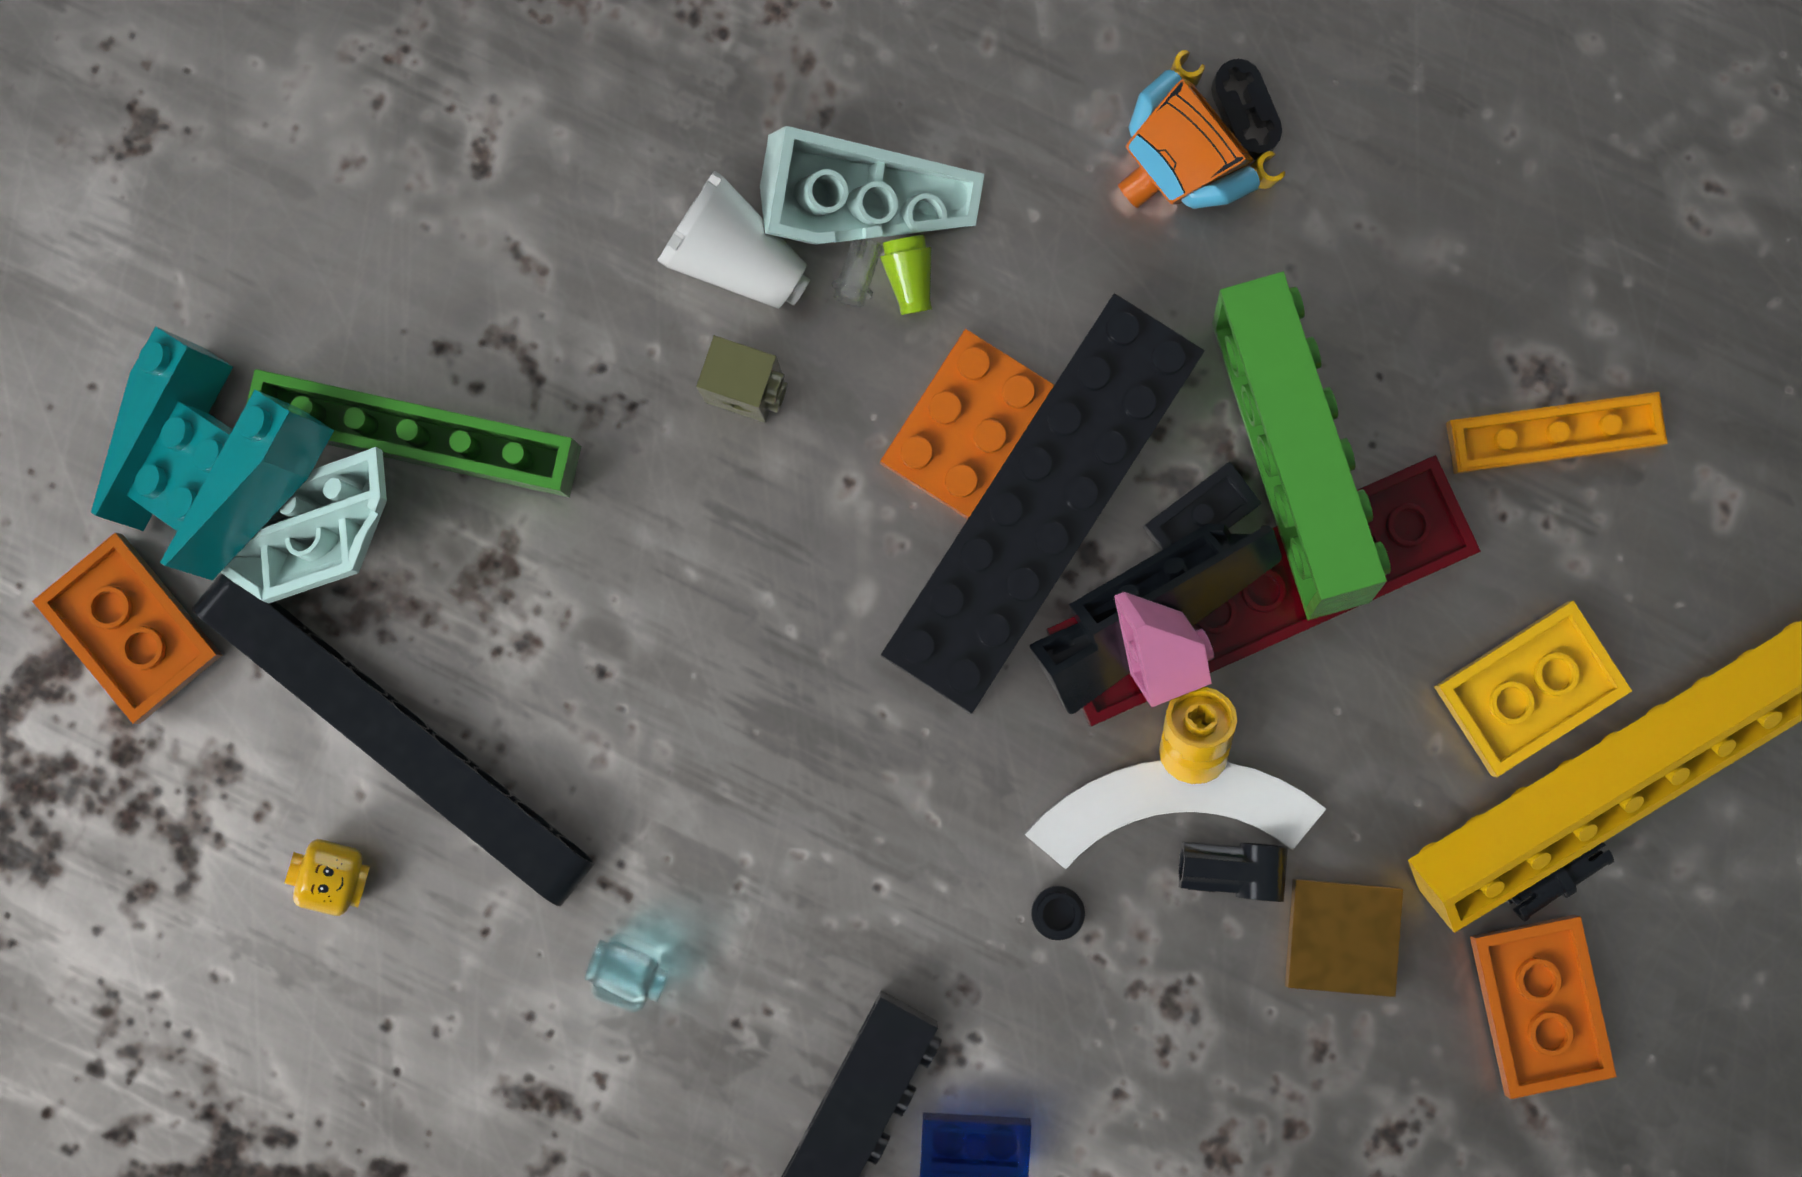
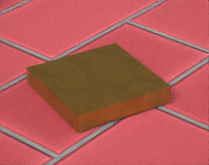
[1285,879,1403,997]

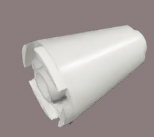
[657,171,810,309]

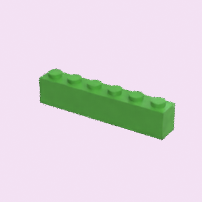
[247,369,582,498]

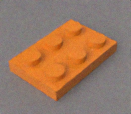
[880,329,1054,519]
[32,532,223,724]
[1470,915,1617,1099]

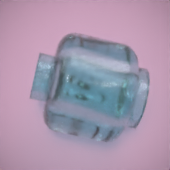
[585,933,670,1013]

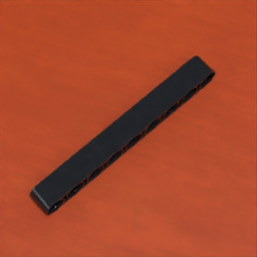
[192,573,595,907]

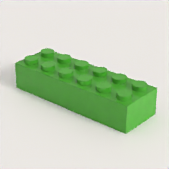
[1212,271,1391,620]

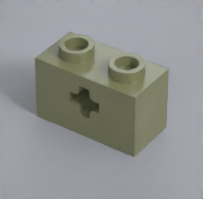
[696,335,788,423]

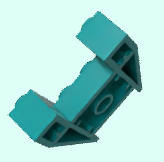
[91,326,334,581]

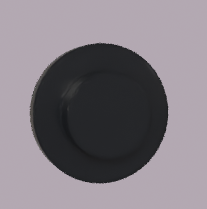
[1031,886,1085,940]

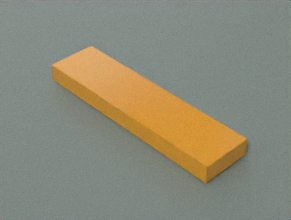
[1446,392,1668,474]

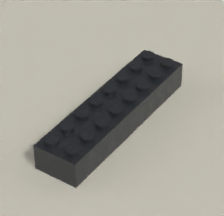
[881,293,1205,714]

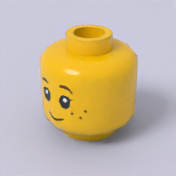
[284,839,370,916]

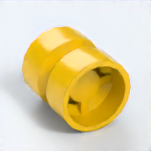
[1159,687,1238,784]

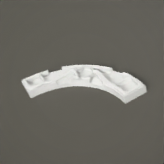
[1024,760,1326,869]

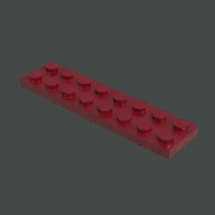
[1046,455,1481,727]

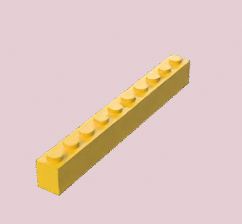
[1408,620,1802,933]

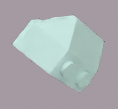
[221,447,387,603]

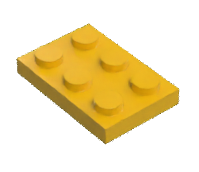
[1434,600,1632,777]

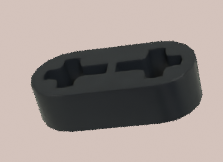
[1211,58,1282,160]

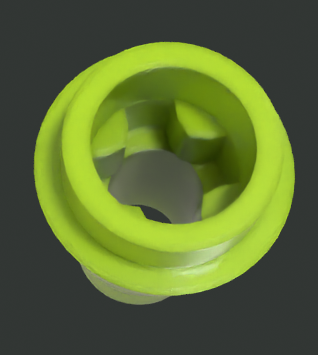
[880,235,932,315]

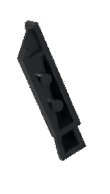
[1029,524,1282,714]

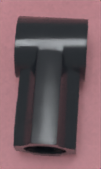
[1178,841,1288,902]

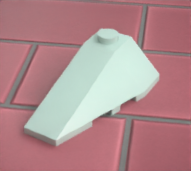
[760,126,984,245]

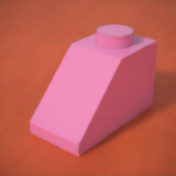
[1114,592,1214,708]

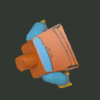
[1118,50,1285,209]

